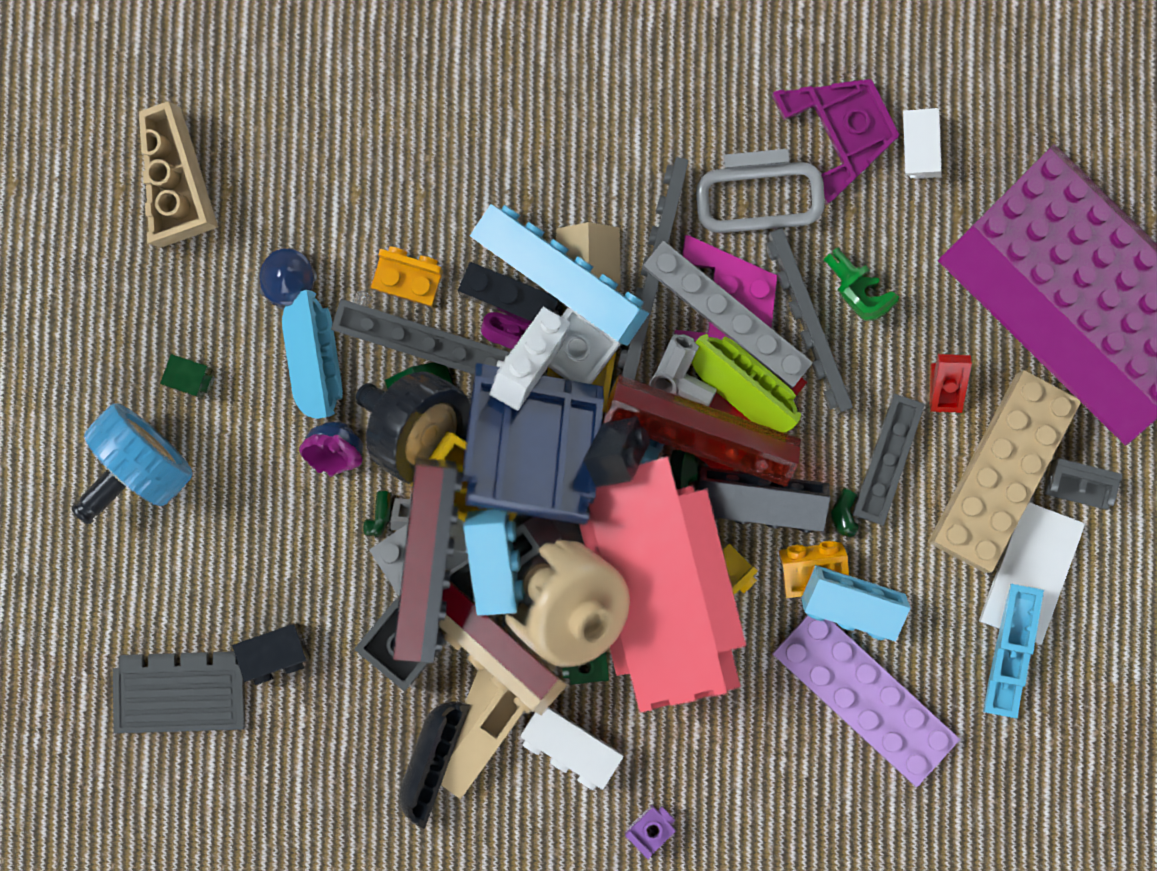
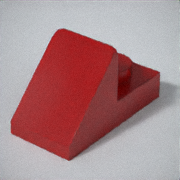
[930,354,972,413]

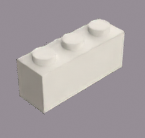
[489,307,571,410]
[520,707,624,791]

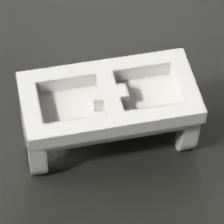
[903,108,942,178]

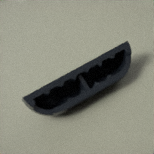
[399,701,470,829]

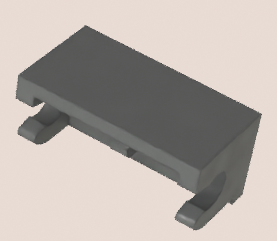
[1044,458,1123,510]

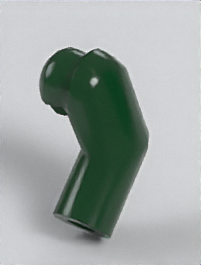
[831,488,859,538]
[363,491,392,538]

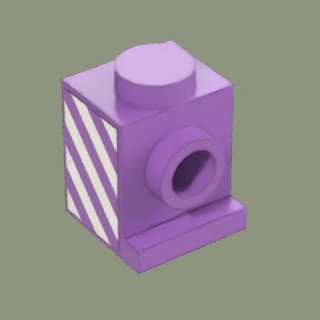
[625,805,676,859]

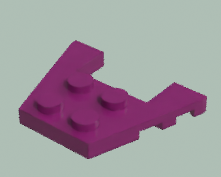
[772,79,900,205]

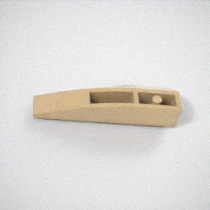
[441,603,557,799]

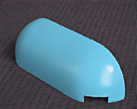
[282,290,343,419]

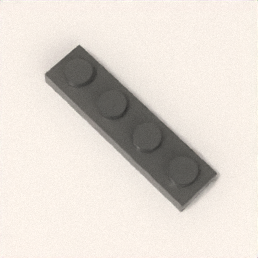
[852,394,925,526]

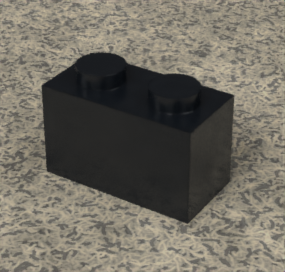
[584,416,650,487]
[232,623,310,685]

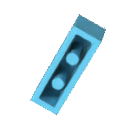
[464,509,525,615]
[801,565,911,642]

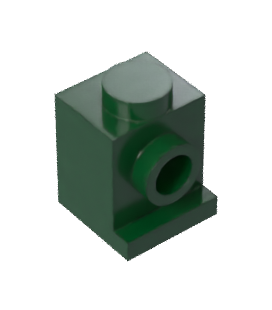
[562,651,609,685]

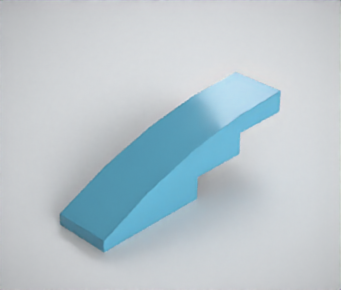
[983,584,1044,718]

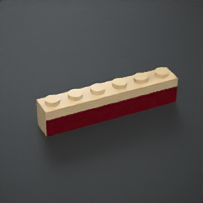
[438,581,567,715]

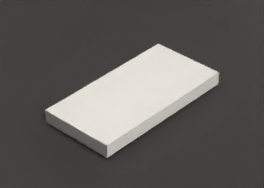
[979,502,1085,645]

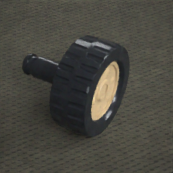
[356,372,471,484]

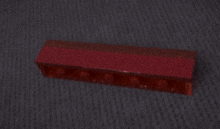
[603,375,801,487]

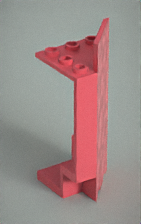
[579,457,746,713]

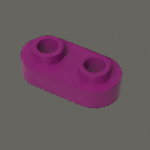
[480,312,531,350]

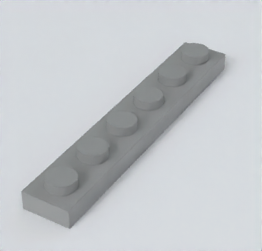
[642,241,813,388]

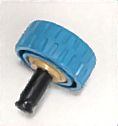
[71,403,193,524]

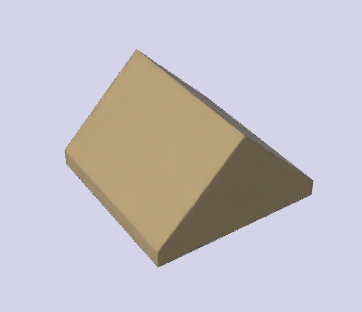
[556,222,621,291]

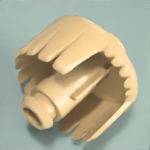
[506,540,630,667]

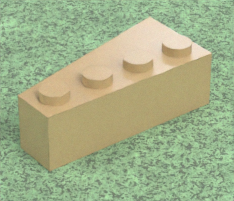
[139,101,219,248]

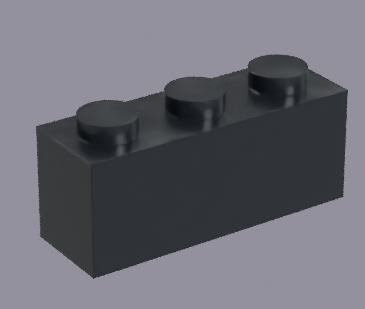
[458,262,560,324]

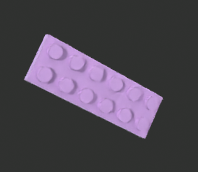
[772,615,960,787]

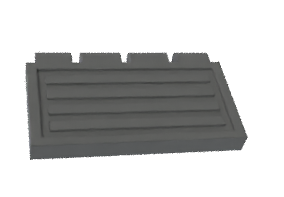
[113,651,245,734]

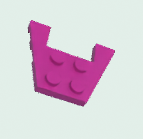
[674,235,777,342]

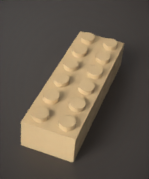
[927,370,1081,573]

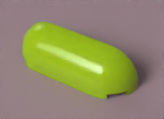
[692,334,801,433]

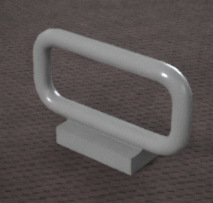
[696,149,825,233]

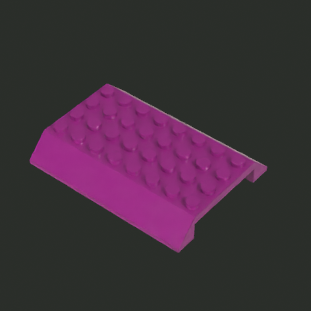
[937,144,1157,446]

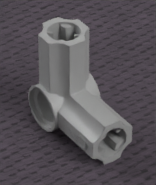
[649,334,717,414]

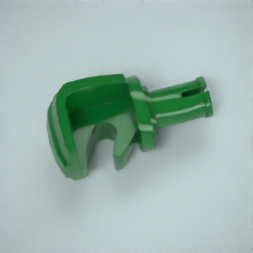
[823,247,899,321]

